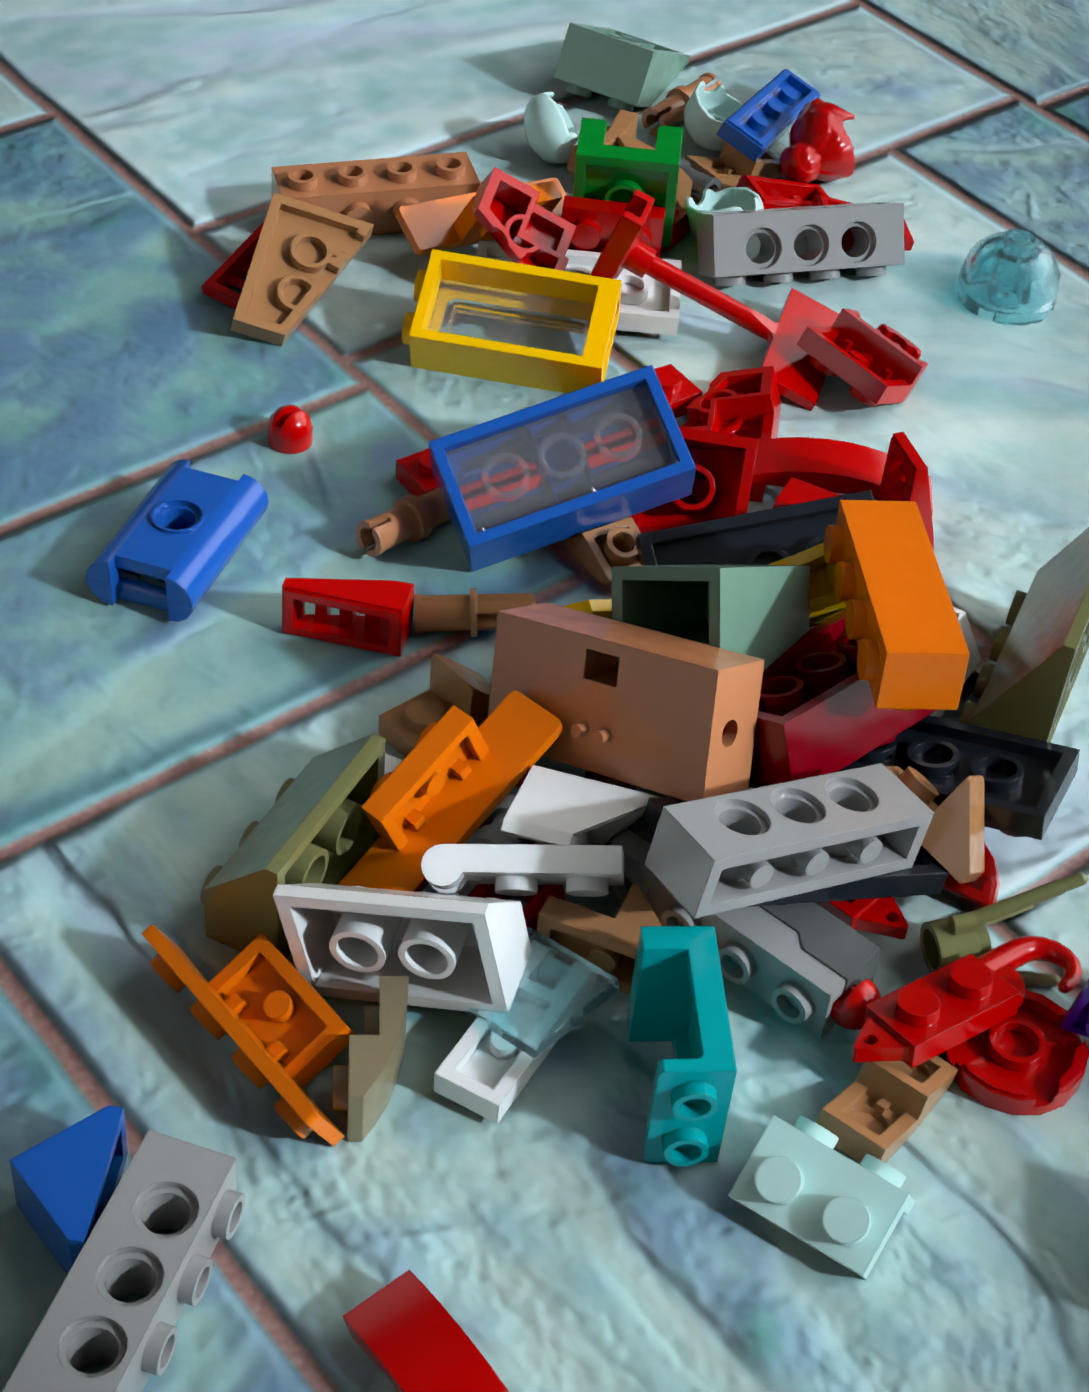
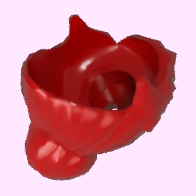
[779,98,855,183]

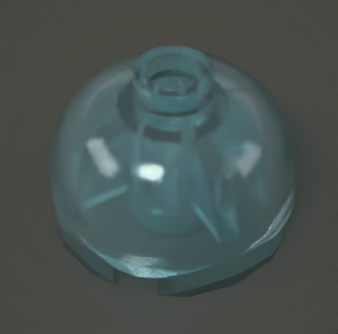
[956,229,1061,326]

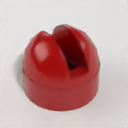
[267,404,313,454]

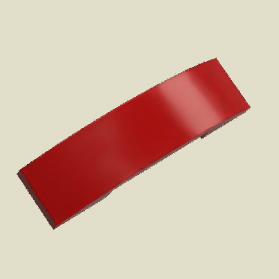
[749,437,933,515]

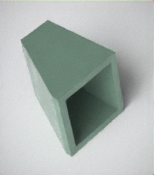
[612,564,810,672]

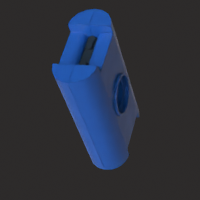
[86,459,269,622]

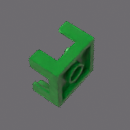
[573,117,684,247]

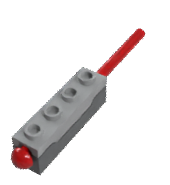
[516,770,882,1040]

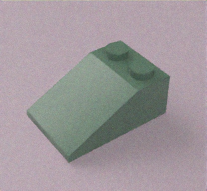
[553,23,690,112]

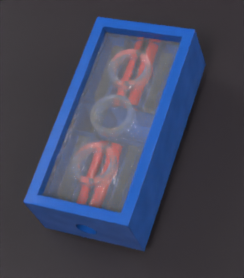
[428,365,696,572]

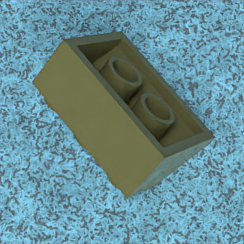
[200,734,386,958]

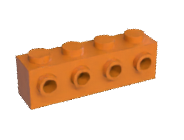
[824,500,970,711]

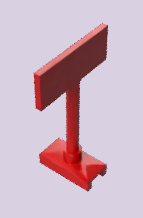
[590,189,839,411]

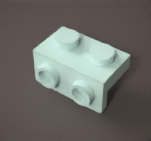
[728,1115,915,1279]

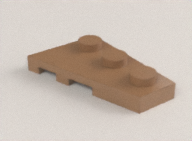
[231,192,374,346]

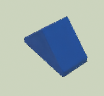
[10,1105,128,1275]

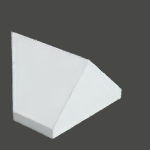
[501,765,660,845]

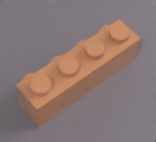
[271,152,481,235]

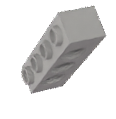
[696,202,904,286]
[645,763,934,919]
[2,1129,245,1392]

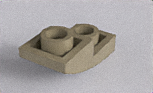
[333,976,409,1142]

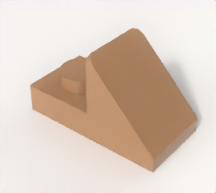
[378,653,491,758]
[885,766,984,884]
[535,883,662,995]

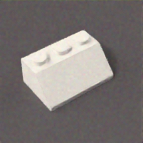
[273,883,532,1016]

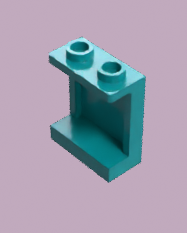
[626,926,737,1166]

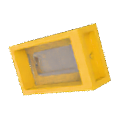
[402,249,622,394]

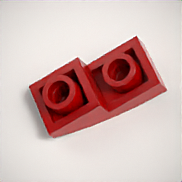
[342,1269,508,1392]

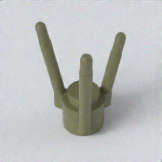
[920,872,1088,987]

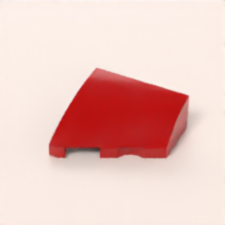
[472,167,576,271]
[682,366,781,440]

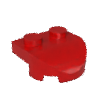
[797,308,928,407]

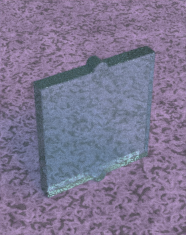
[460,927,620,1059]

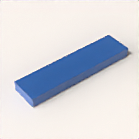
[716,69,821,163]

